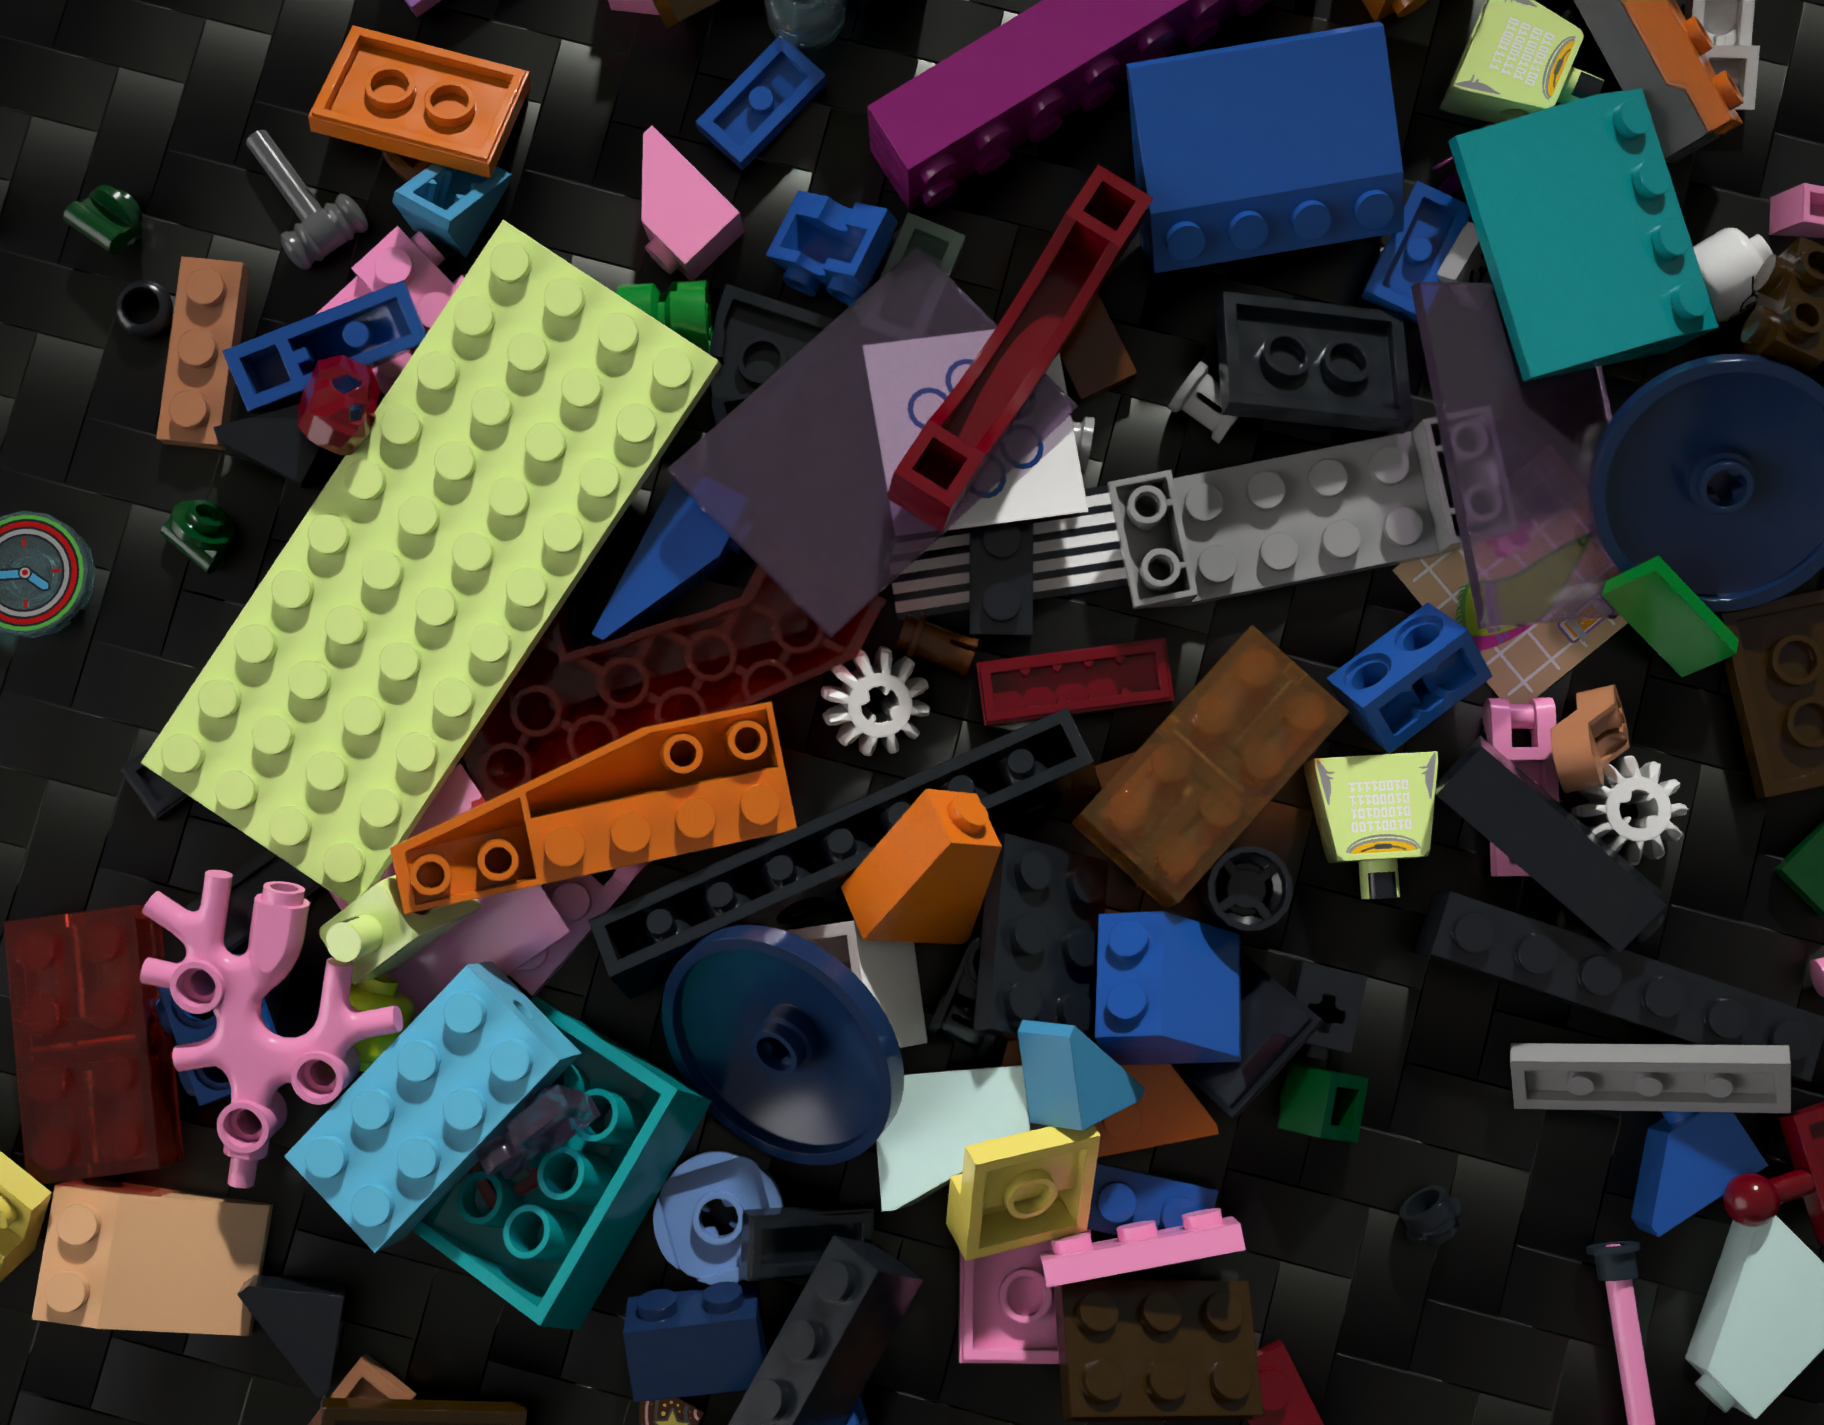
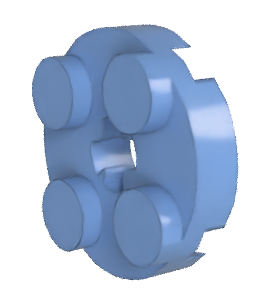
[653,1150,785,1285]

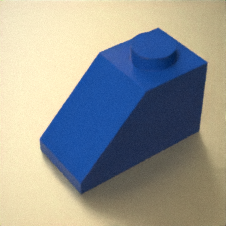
[1631,1111,1768,1237]

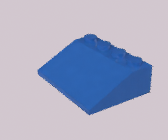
[1126,22,1404,274]

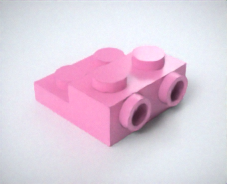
[316,226,464,396]

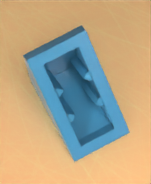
[392,163,512,258]
[1017,1020,1145,1131]

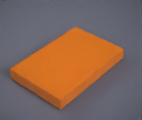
[308,25,531,178]

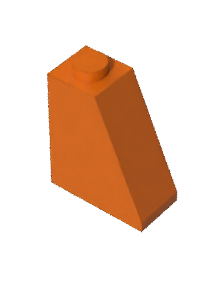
[841,789,1002,944]

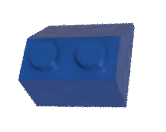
[1095,911,1241,1065]

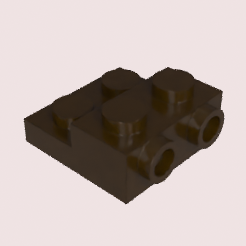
[1740,236,1824,374]

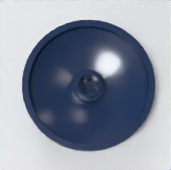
[1588,354,1824,612]
[662,925,904,1165]

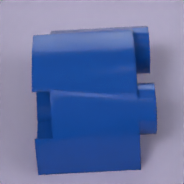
[765,190,898,307]

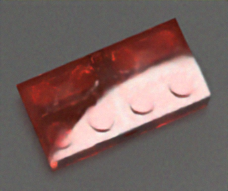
[3,905,184,1184]

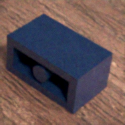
[623,1281,768,1403]

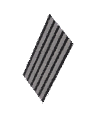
[888,485,1129,621]

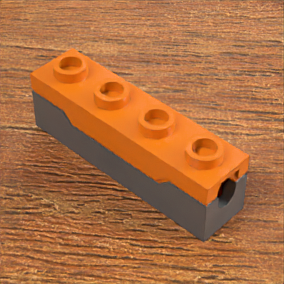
[1574,0,1744,164]

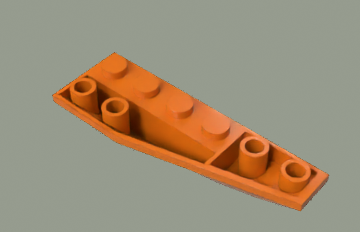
[390,701,797,914]

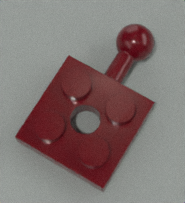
[1723,1102,1824,1246]

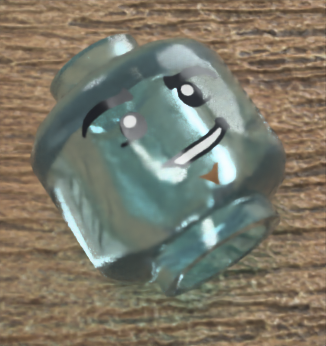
[764,0,846,52]

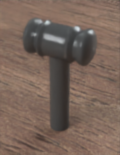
[246,130,368,270]

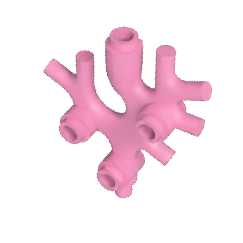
[140,870,403,1188]

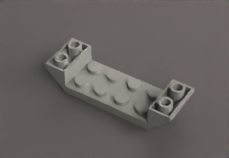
[1107,407,1514,609]

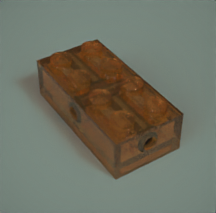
[1071,625,1349,909]

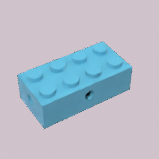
[284,961,581,1253]

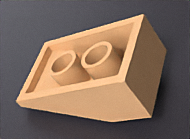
[32,1177,273,1336]

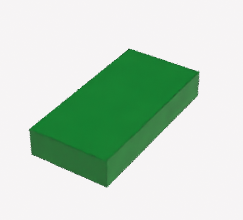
[1602,555,1739,678]

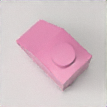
[641,126,745,281]

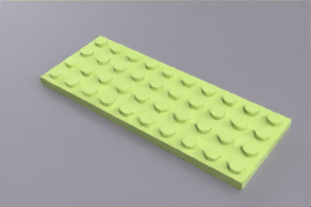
[141,220,722,904]

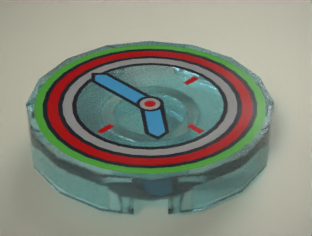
[0,511,96,638]

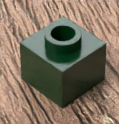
[1277,1063,1369,1143]

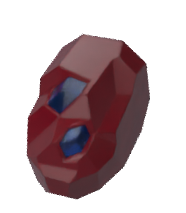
[298,355,381,455]

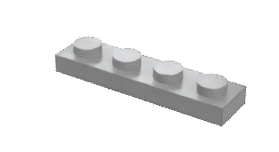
[1510,1043,1791,1113]

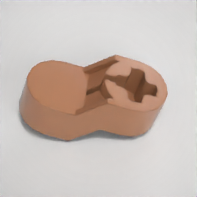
[1550,684,1630,793]

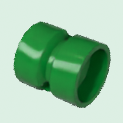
[616,280,713,355]

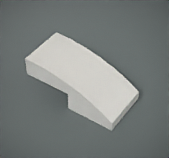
[1685,0,1760,111]

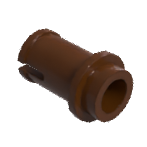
[894,613,979,677]

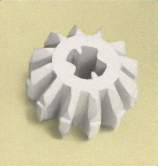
[821,646,930,756]
[1570,756,1688,865]

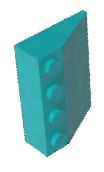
[1448,88,1719,382]
[412,995,712,1330]

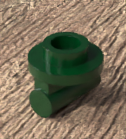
[63,185,143,255]
[160,500,235,574]

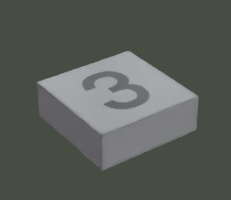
[1437,222,1492,312]

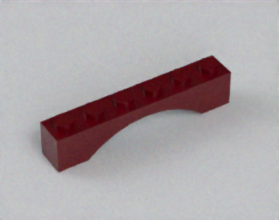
[887,164,1153,532]

